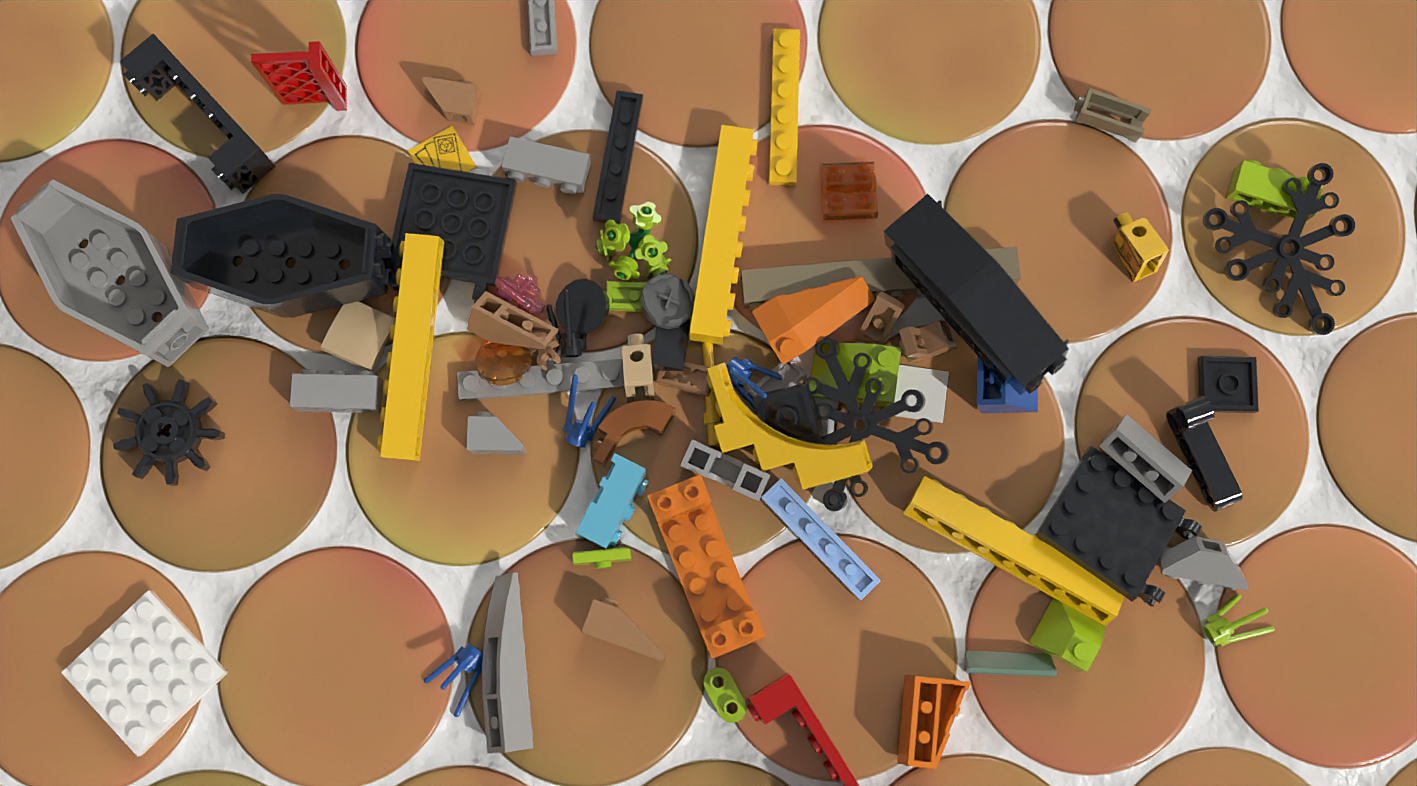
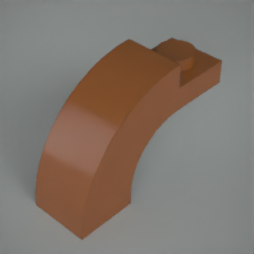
[592,400,676,466]

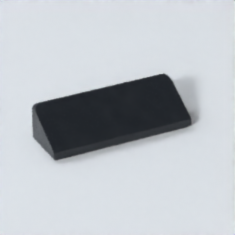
[652,317,691,371]

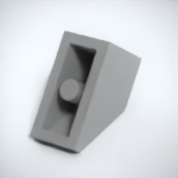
[466,412,527,455]

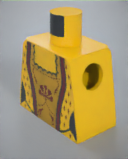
[1113,212,1169,283]

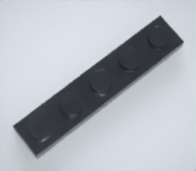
[593,90,643,224]

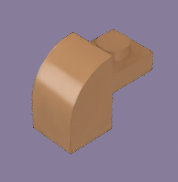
[899,320,958,362]

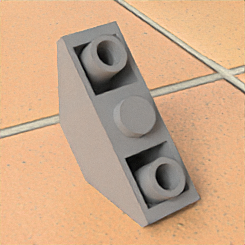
[1157,536,1249,591]

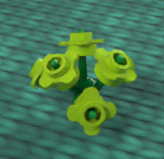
[596,202,672,280]

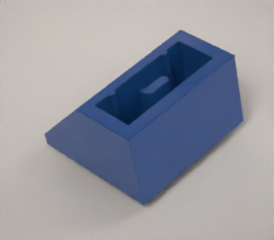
[977,357,1038,413]

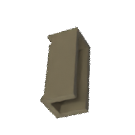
[1073,88,1151,143]

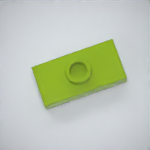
[573,547,632,569]

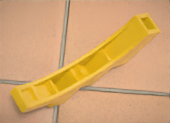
[707,362,873,489]

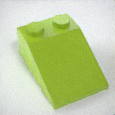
[809,343,901,407]

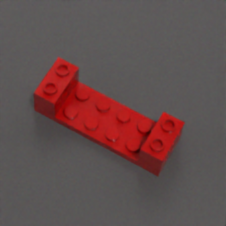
[746,673,859,786]

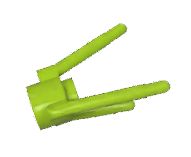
[1203,594,1275,647]

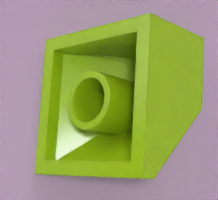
[1028,597,1106,672]

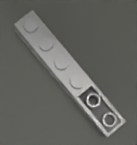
[482,573,533,754]

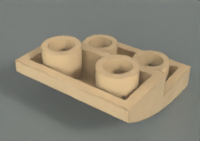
[321,301,396,371]

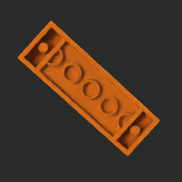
[647,474,766,659]

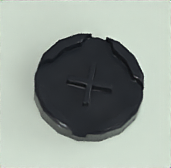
[556,279,610,335]

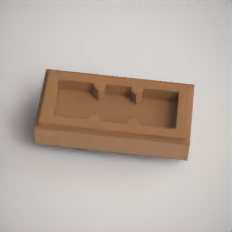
[655,361,711,397]

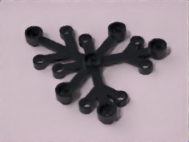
[1203,163,1355,335]
[803,337,950,511]

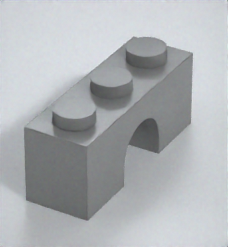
[680,440,771,501]

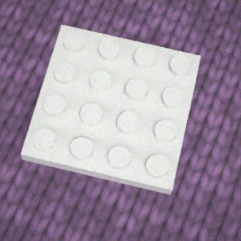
[61,590,228,756]

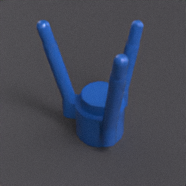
[726,357,783,411]
[563,375,616,448]
[424,643,483,717]

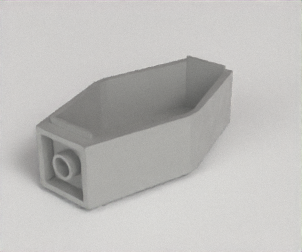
[10,179,209,368]

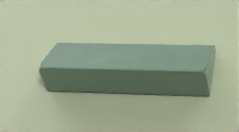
[964,651,1057,677]

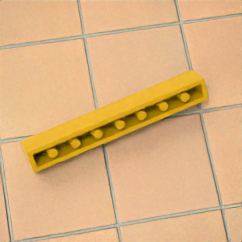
[690,125,758,345]
[377,233,444,461]
[903,476,1124,626]

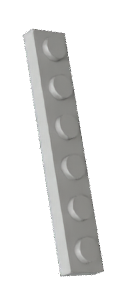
[457,359,625,401]

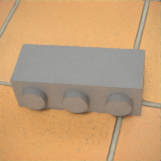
[502,136,591,194]
[290,369,383,413]
[1099,414,1192,503]

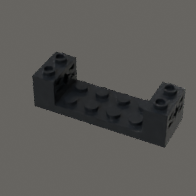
[119,33,276,194]

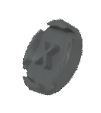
[640,273,695,329]

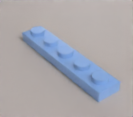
[761,478,881,601]

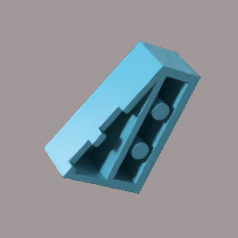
[576,453,649,549]

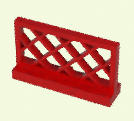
[251,41,347,111]

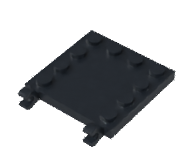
[389,163,517,304]
[1035,446,1202,607]

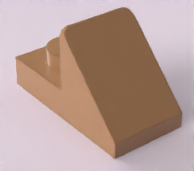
[855,291,905,345]

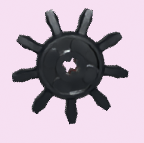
[113,379,225,486]

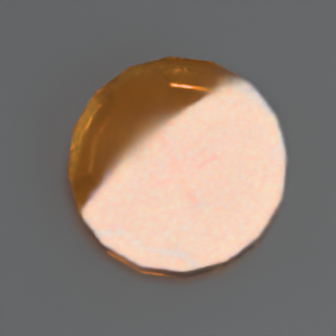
[475,341,532,385]

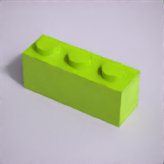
[1226,160,1323,221]

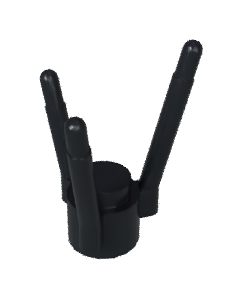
[546,289,587,358]

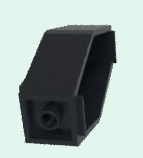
[170,194,395,318]
[883,194,1069,396]

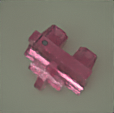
[494,273,546,316]

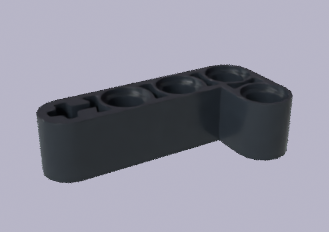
[1166,396,1243,512]

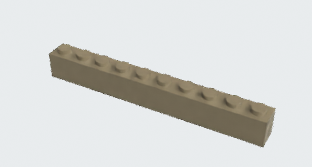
[741,247,1021,312]

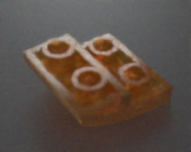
[820,162,878,220]

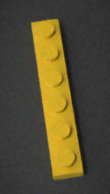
[769,29,800,186]

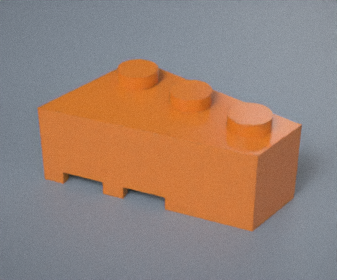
[897,675,971,769]

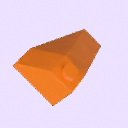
[752,276,876,365]

